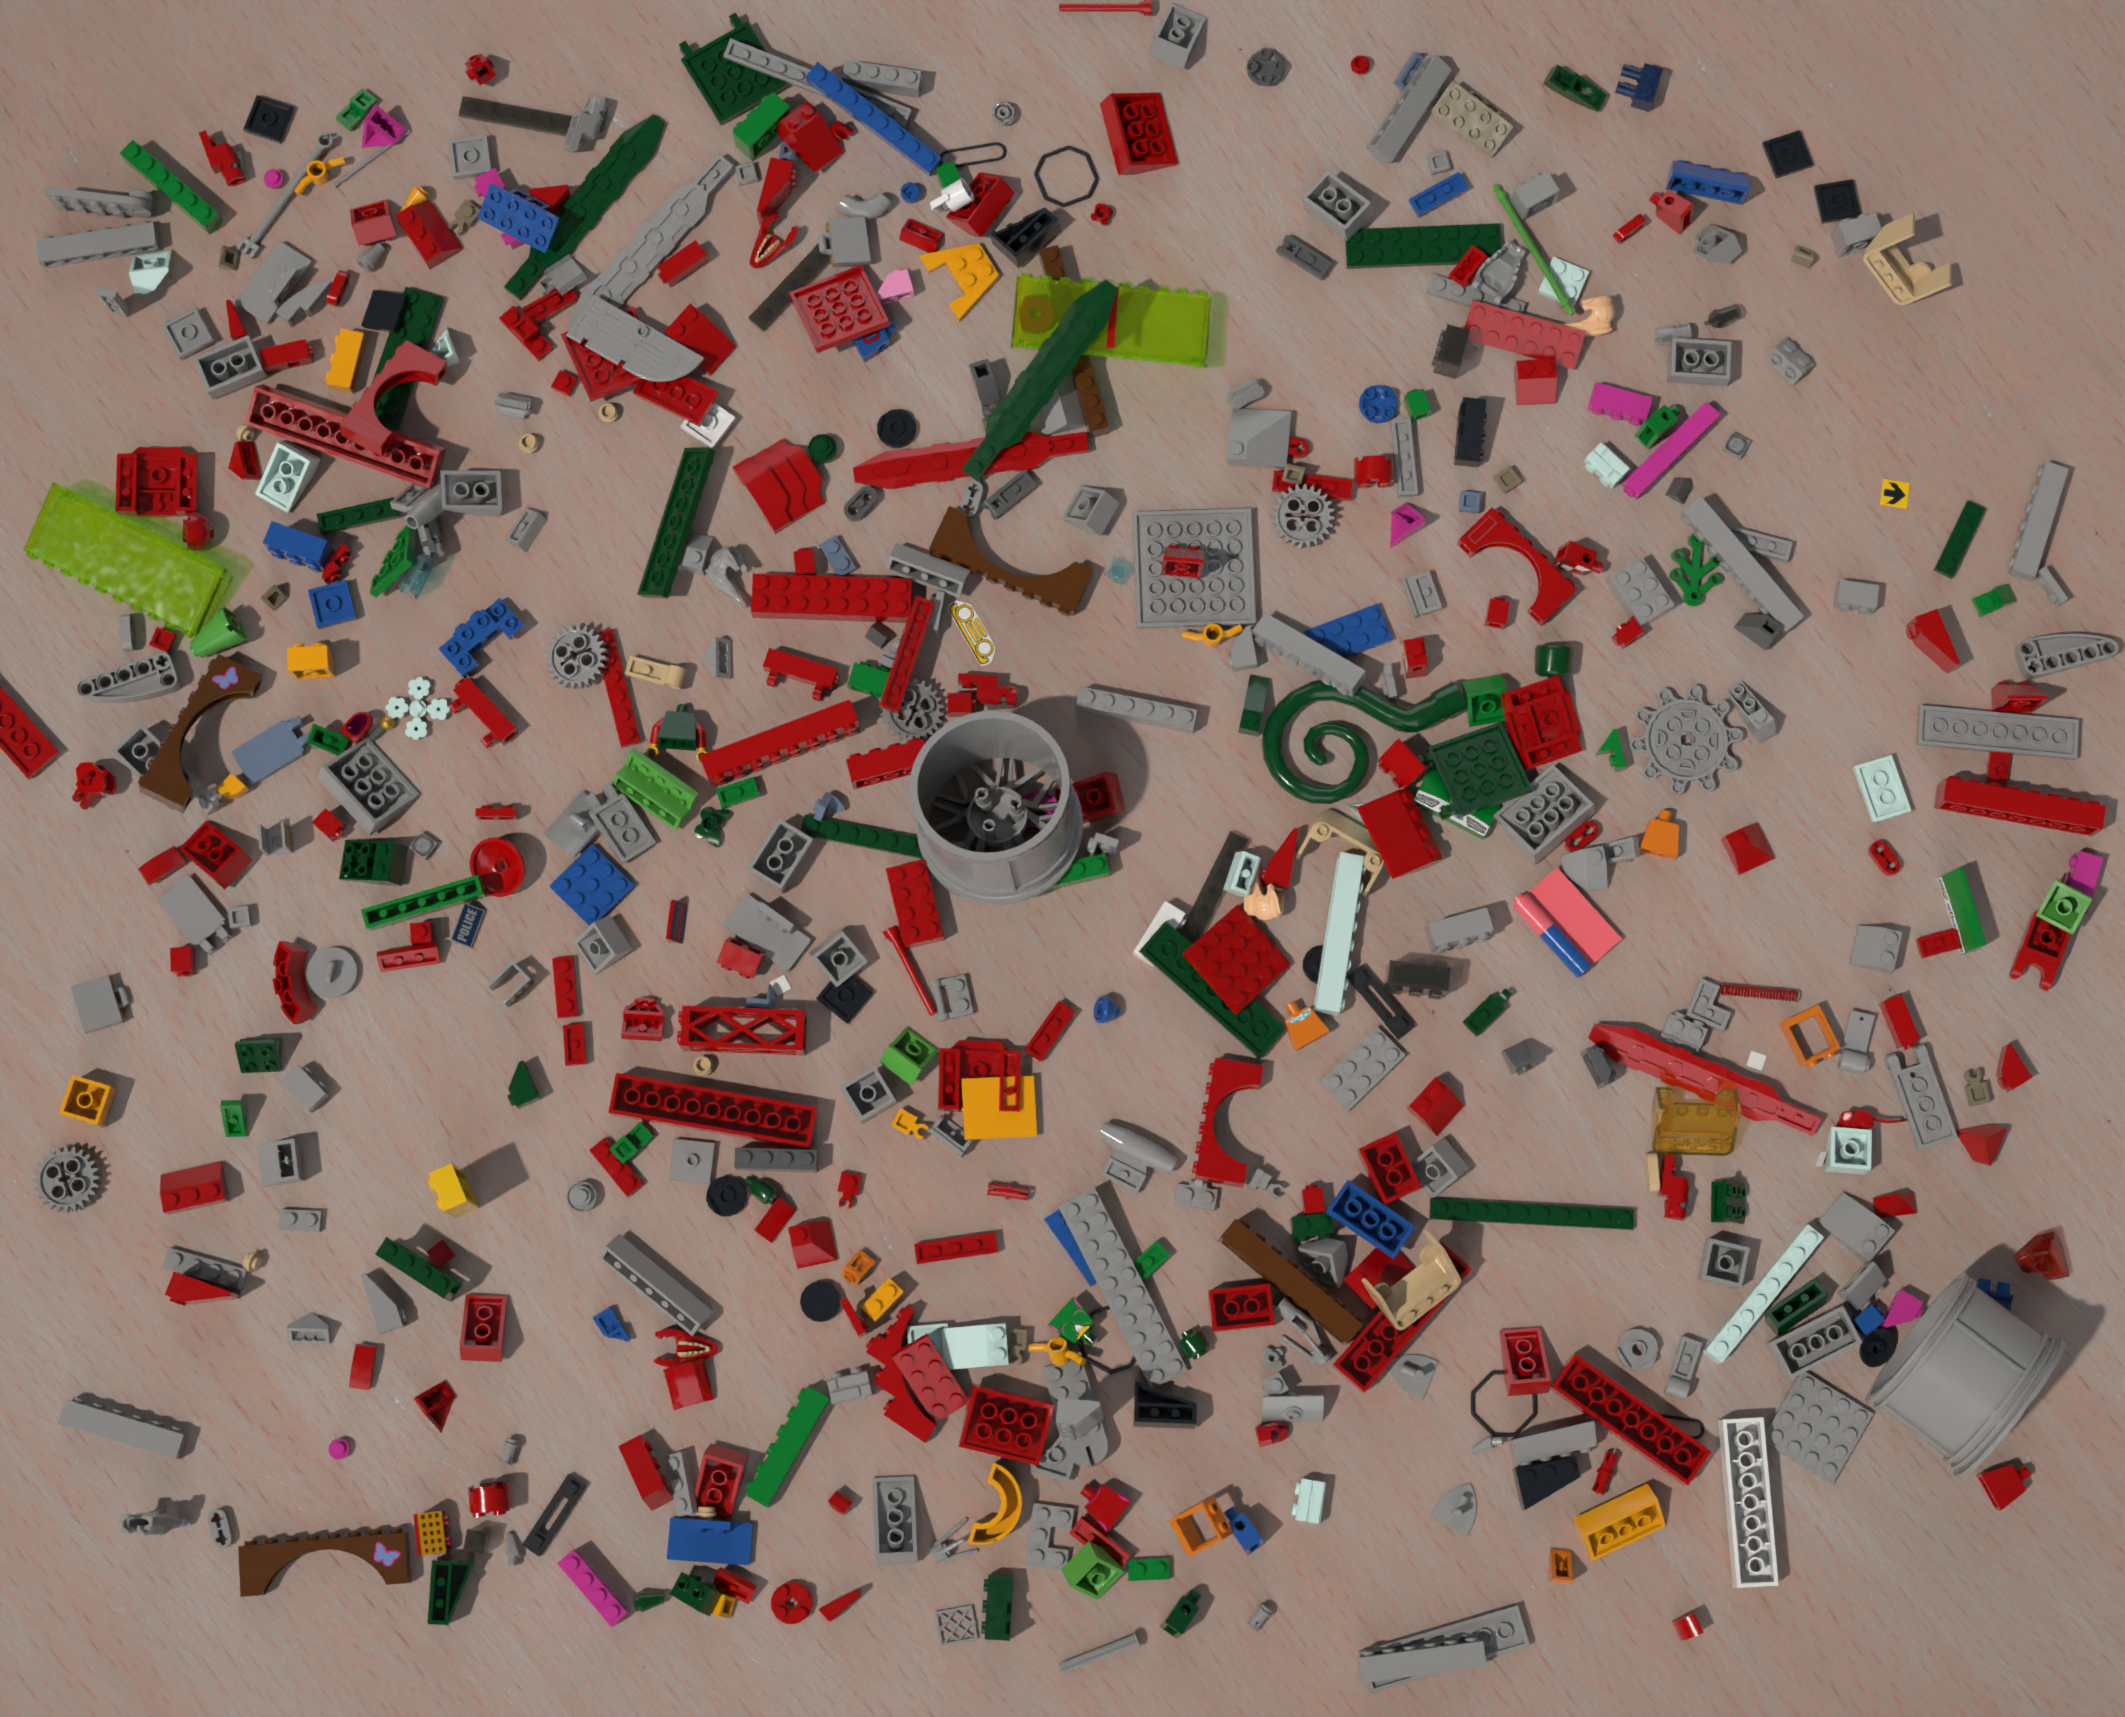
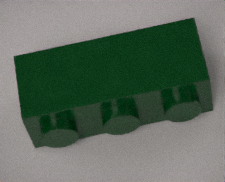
[1765,1279,1828,1337]

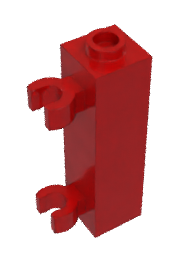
[763,648,840,701]
[449,677,518,749]

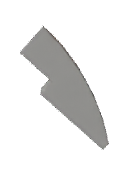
[276,279,332,327]

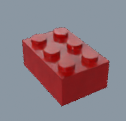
[1357,1132,1422,1205]
[1208,1284,1275,1333]

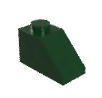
[507,1060,541,1109]

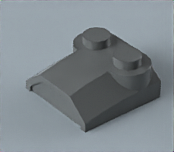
[1580,1045,1616,1090]

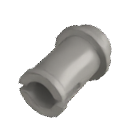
[499,1438,519,1465]
[1247,1604,1272,1631]

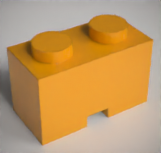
[860,1278,904,1323]

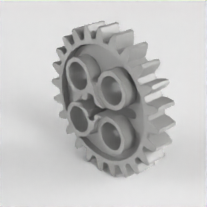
[1271,484,1335,548]
[545,624,609,689]
[880,678,944,743]
[33,1146,101,1213]

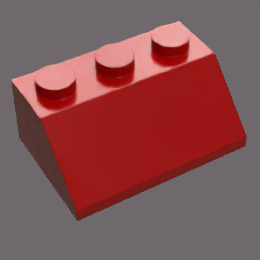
[946,172,1015,238]
[395,202,462,270]
[160,1161,229,1215]

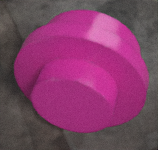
[264,169,284,189]
[329,1439,350,1459]

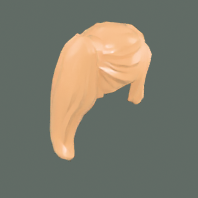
[1563,295,1615,336]
[1244,860,1285,921]

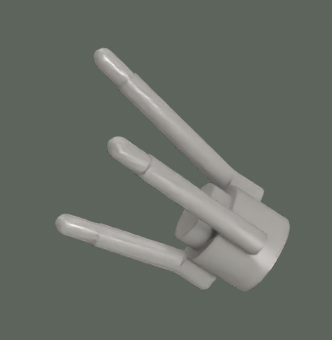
[1281,1321,1332,1366]
[930,1517,978,1564]

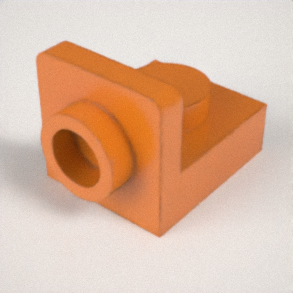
[841,1249,875,1286]

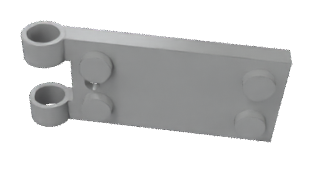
[1884,1044,1958,1150]

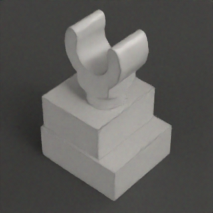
[878,638,900,670]
[1246,1168,1283,1199]

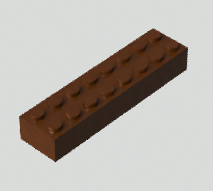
[1218,1219,1363,1346]

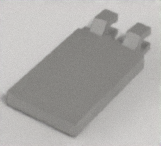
[585,782,656,864]
[157,874,232,955]

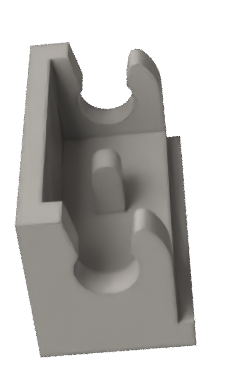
[929,1115,974,1157]

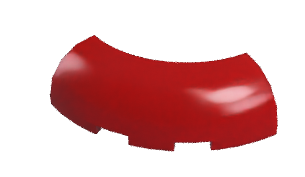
[273,941,318,1024]

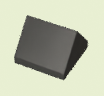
[1665,478,1692,504]
[865,622,893,649]

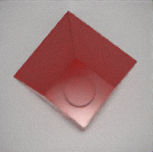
[1721,823,1775,875]
[788,1220,837,1269]

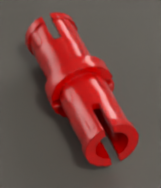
[987,1182,1029,1201]
[1591,1452,1618,1495]

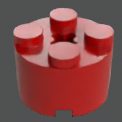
[1354,455,1394,489]
[468,1481,512,1517]

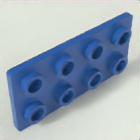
[478,183,560,253]
[667,1518,753,1565]

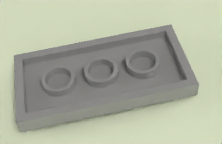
[1319,1027,1405,1112]

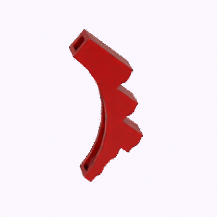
[866,1306,936,1443]

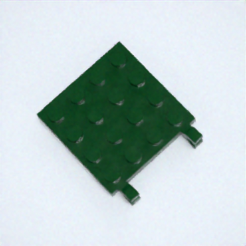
[679,13,787,125]
[1417,722,1533,820]

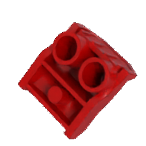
[663,1359,714,1410]

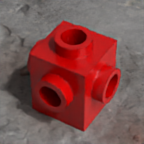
[464,53,496,86]

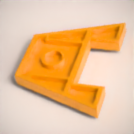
[919,243,999,322]

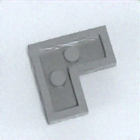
[1685,978,1731,1032]

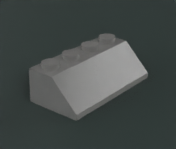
[1056,1397,1104,1441]
[1508,1421,1597,1468]

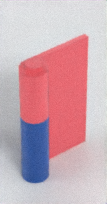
[1512,867,1622,978]

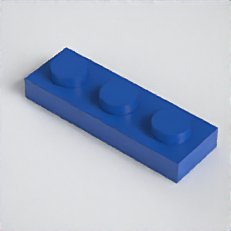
[1408,172,1469,218]

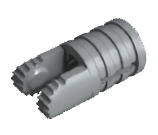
[1655,323,1692,345]
[1274,1296,1313,1333]

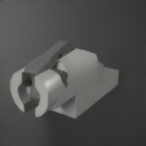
[562,97,608,153]
[417,517,445,560]

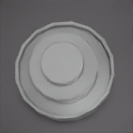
[567,1182,597,1212]

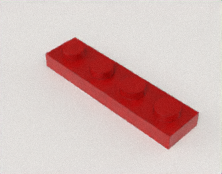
[1272,470,1353,501]
[914,1232,998,1265]

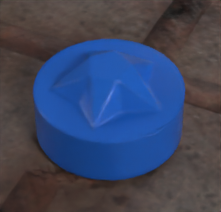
[901,183,920,203]

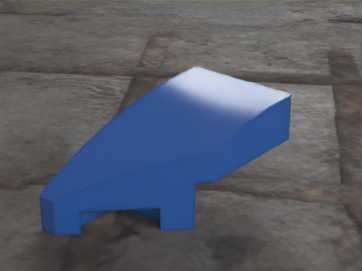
[593,1306,630,1342]

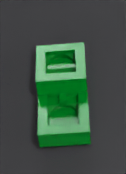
[336,88,377,131]
[609,1122,655,1164]

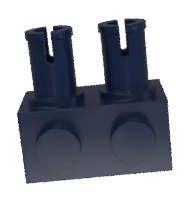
[1615,63,1663,112]

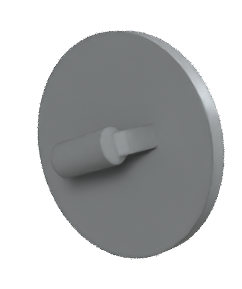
[306,947,358,998]

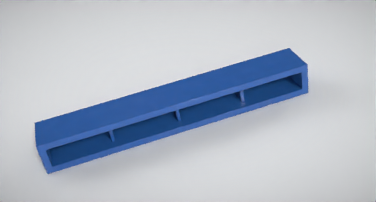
[806,61,941,177]

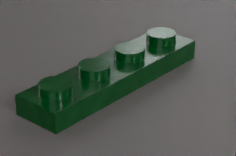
[317,497,399,534]
[1933,500,1985,579]

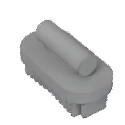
[1226,379,1265,409]
[495,392,533,419]

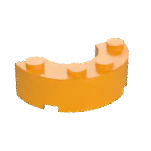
[968,1463,1022,1545]

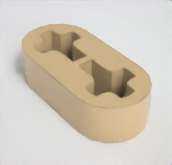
[1645,1153,1660,1192]

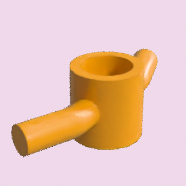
[294,156,346,196]
[1181,624,1243,647]
[1029,1337,1086,1366]

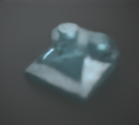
[398,554,434,600]

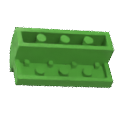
[612,748,699,830]

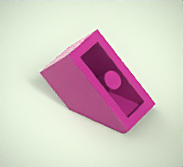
[1878,1290,1924,1328]

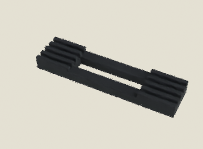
[1346,965,1414,1040]
[522,1474,586,1556]

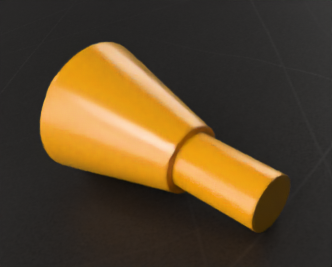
[397,186,429,214]

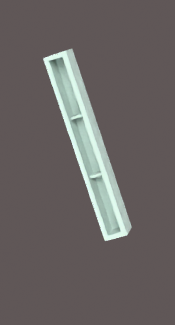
[1313,852,1366,1016]
[1702,1224,1824,1364]

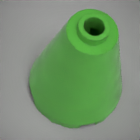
[190,607,248,658]

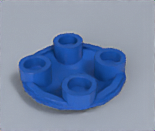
[1359,385,1398,423]

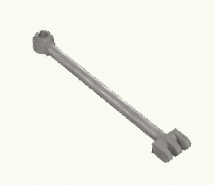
[236,133,334,259]

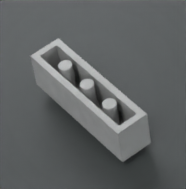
[842,60,922,98]
[885,543,970,598]

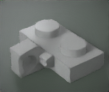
[1174,1180,1218,1210]

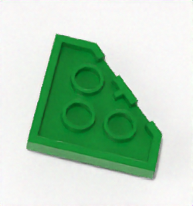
[370,525,417,598]

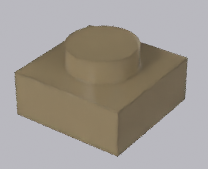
[1493,465,1521,494]

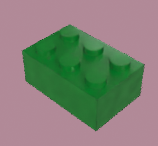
[733,92,791,161]

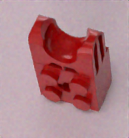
[2009,912,2071,991]

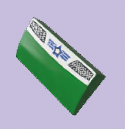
[1414,768,1501,840]
[1938,868,1987,955]

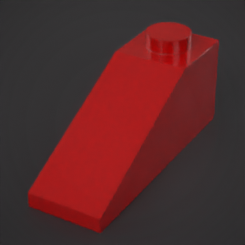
[1261,828,1298,890]

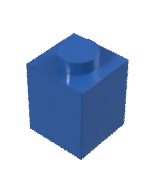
[1851,1304,1885,1337]

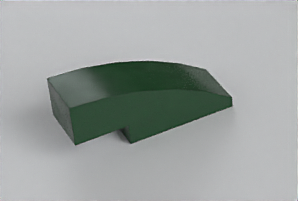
[1543,65,1607,112]

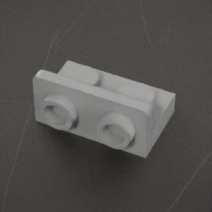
[1087,833,1119,857]

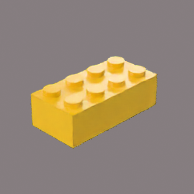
[428,1163,479,1218]

